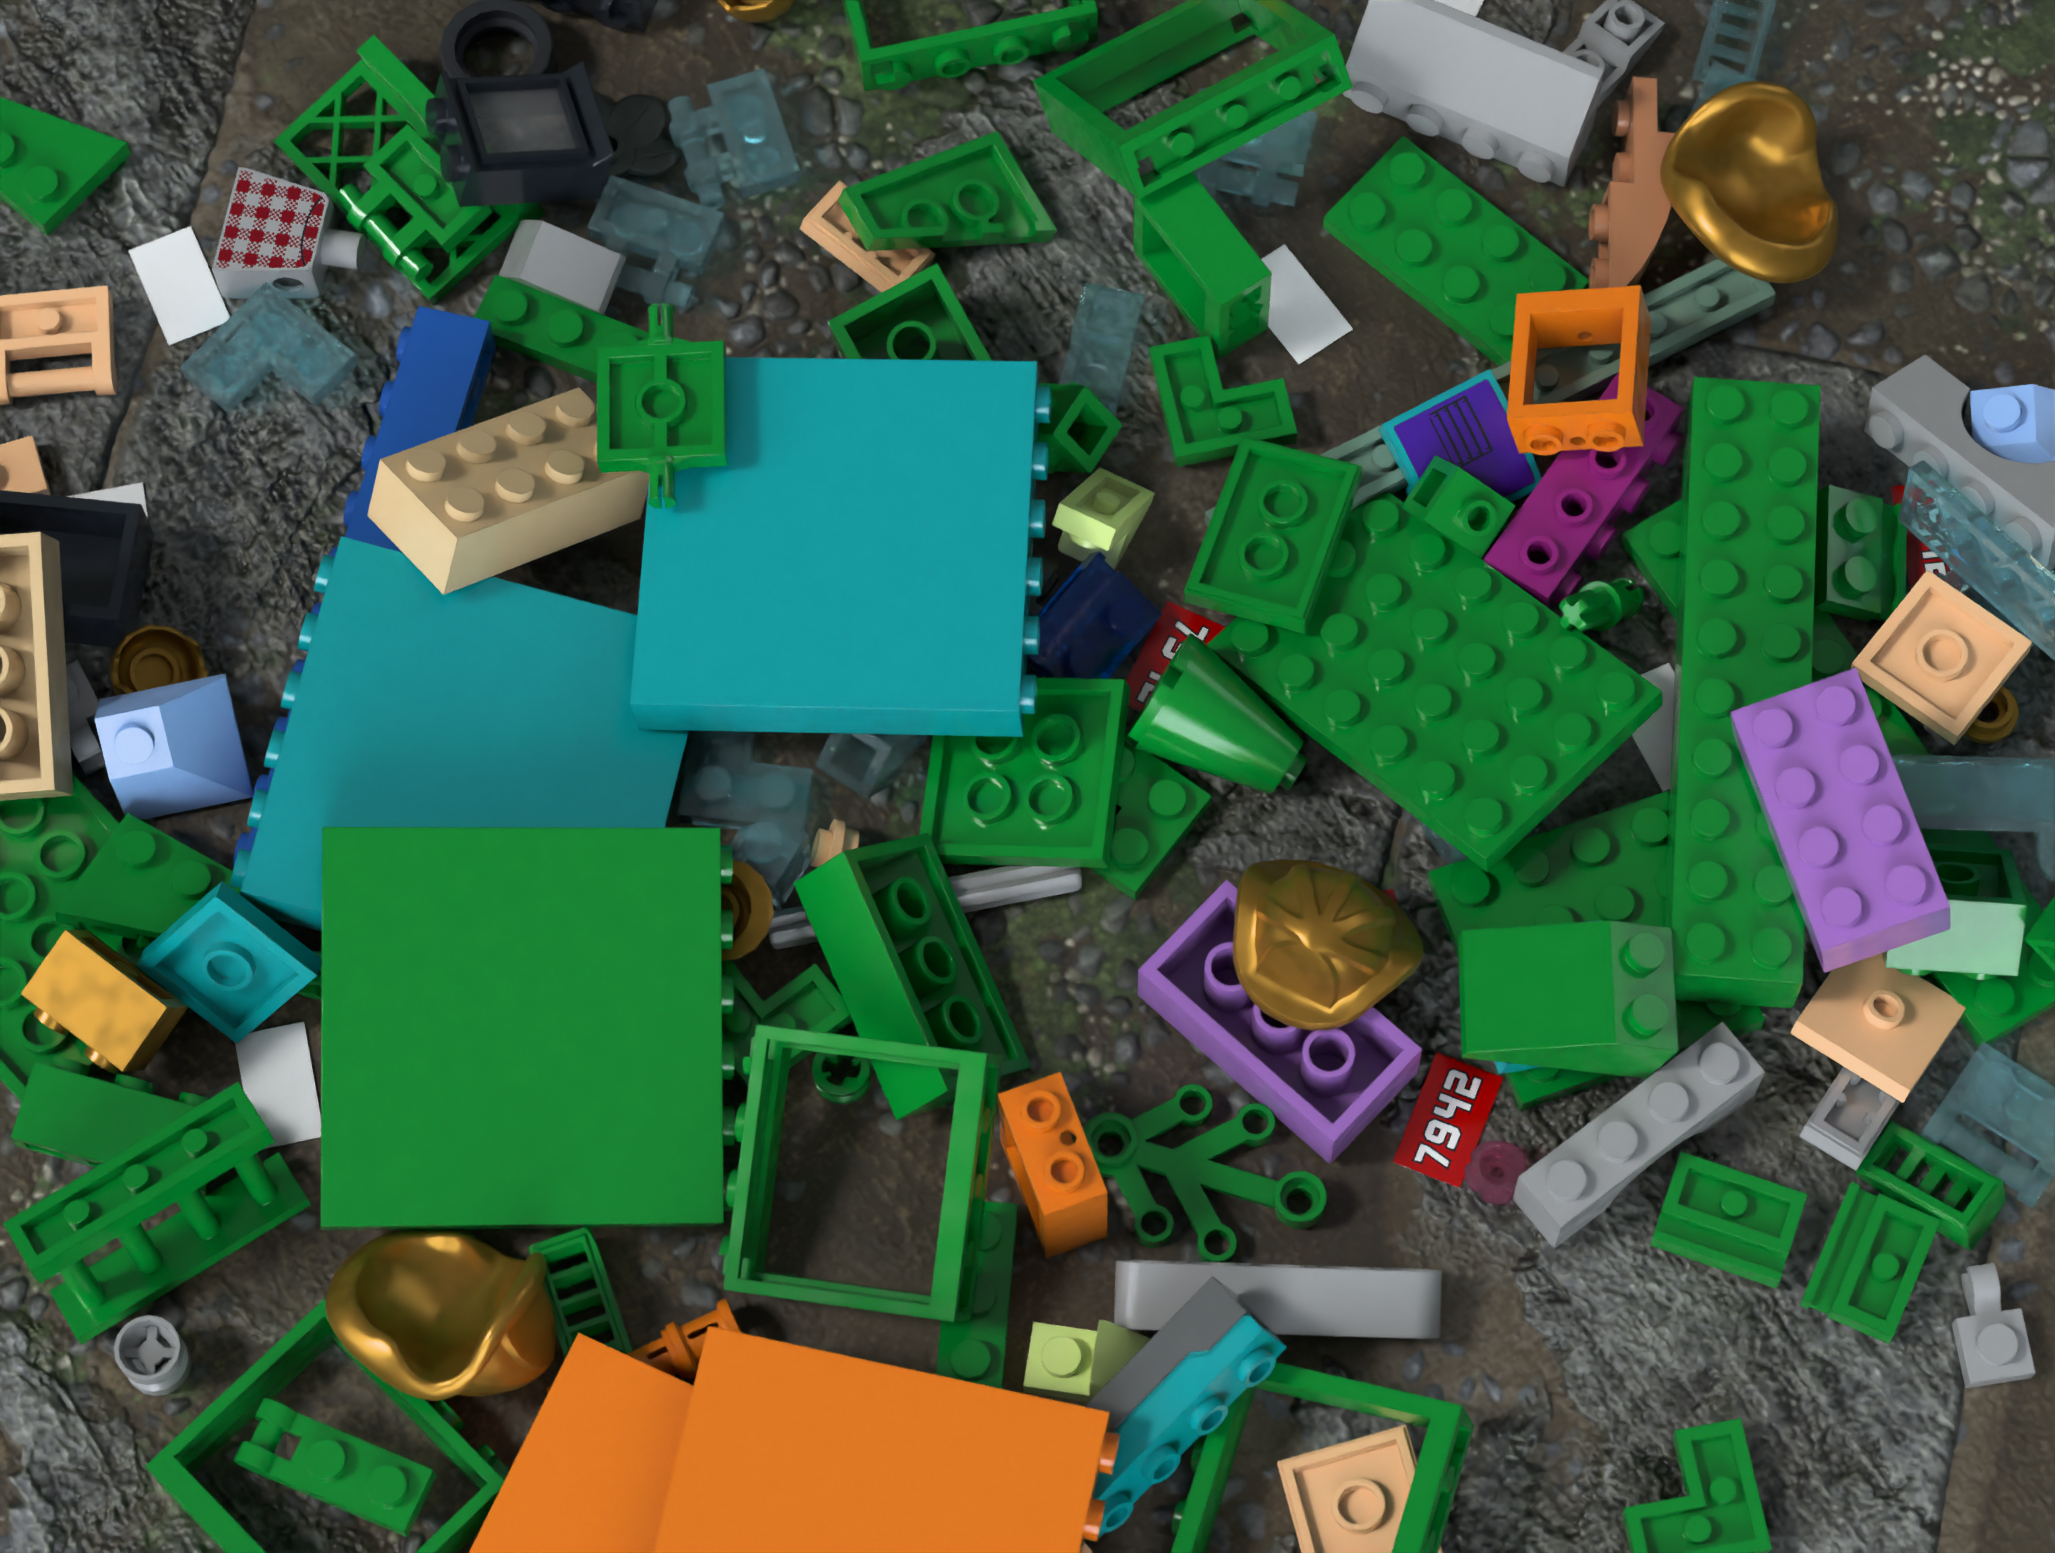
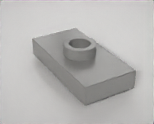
[1800,1066,1900,1171]

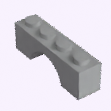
[1864,354,2055,574]
[1512,1022,1765,1249]

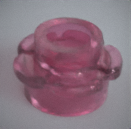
[1464,1141,1528,1204]

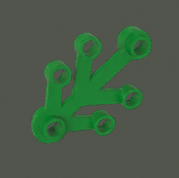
[1083,1084,1327,1263]

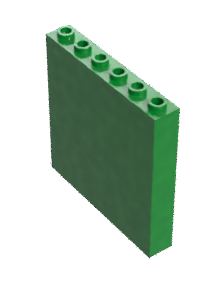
[321,827,735,1230]

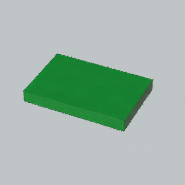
[1184,436,1362,634]

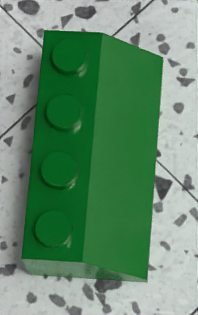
[793,833,1032,1120]

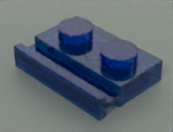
[1027,551,1163,679]

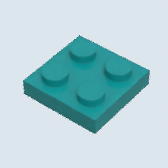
[136,881,322,1044]

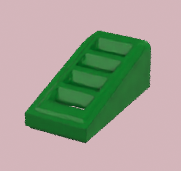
[1854,1120,2005,1251]
[528,1226,633,1358]

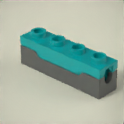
[1084,1276,1287,1539]

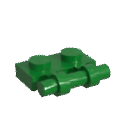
[336,124,492,282]

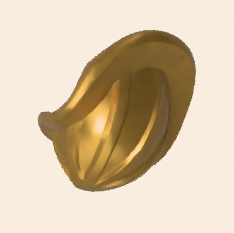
[1660,81,1838,283]
[1233,859,1424,1030]
[326,1229,556,1401]

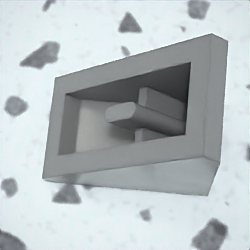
[499,220,626,315]

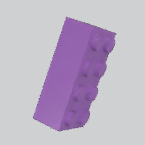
[1730,668,1951,973]
[1137,880,1422,1164]

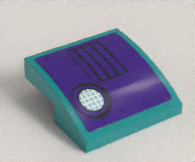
[1378,369,1542,504]

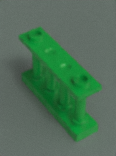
[3,1082,311,1345]

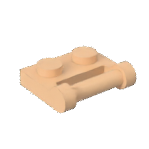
[0,285,118,405]

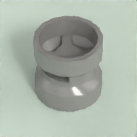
[114,1315,192,1396]

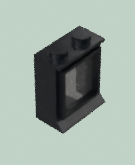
[425,61,614,207]

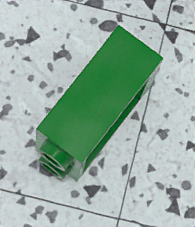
[1133,172,1272,360]

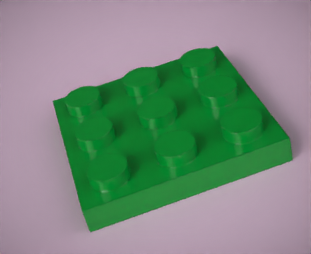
[919,678,1131,868]

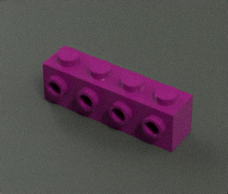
[1484,372,1684,610]

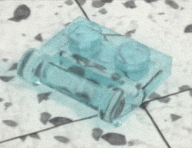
[1920,1042,2055,1209]

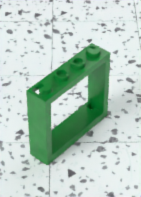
[841,0,1098,92]
[1033,0,1353,199]
[719,1024,1003,1322]
[145,1298,510,1553]
[1171,1362,1474,1553]

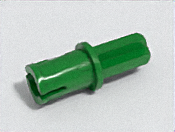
[1559,577,1644,632]

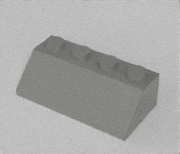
[1343,0,1604,187]

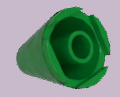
[1124,633,1308,795]

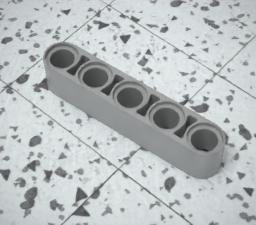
[1114,1260,1442,1339]

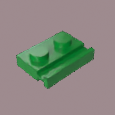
[1814,485,1907,623]
[1650,1151,1808,1289]
[1799,1182,1941,1344]

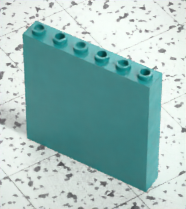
[630,357,1052,737]
[230,536,689,931]

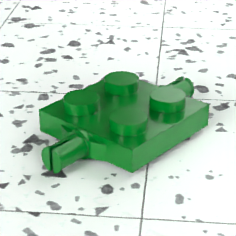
[597,303,728,509]

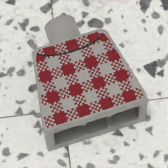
[212,167,366,299]

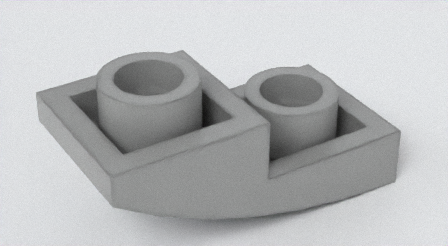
[1562,0,1665,108]

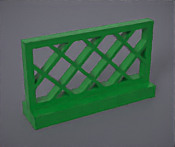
[274,35,545,306]

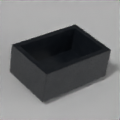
[0,490,155,648]

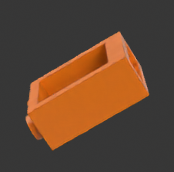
[1507,285,1651,455]
[998,1072,1108,1259]

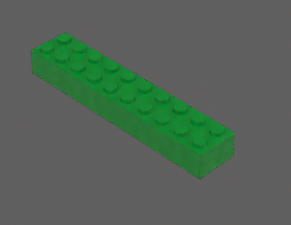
[1664,377,1821,1009]

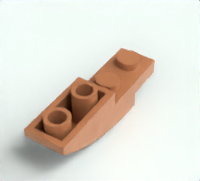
[1588,77,1675,289]

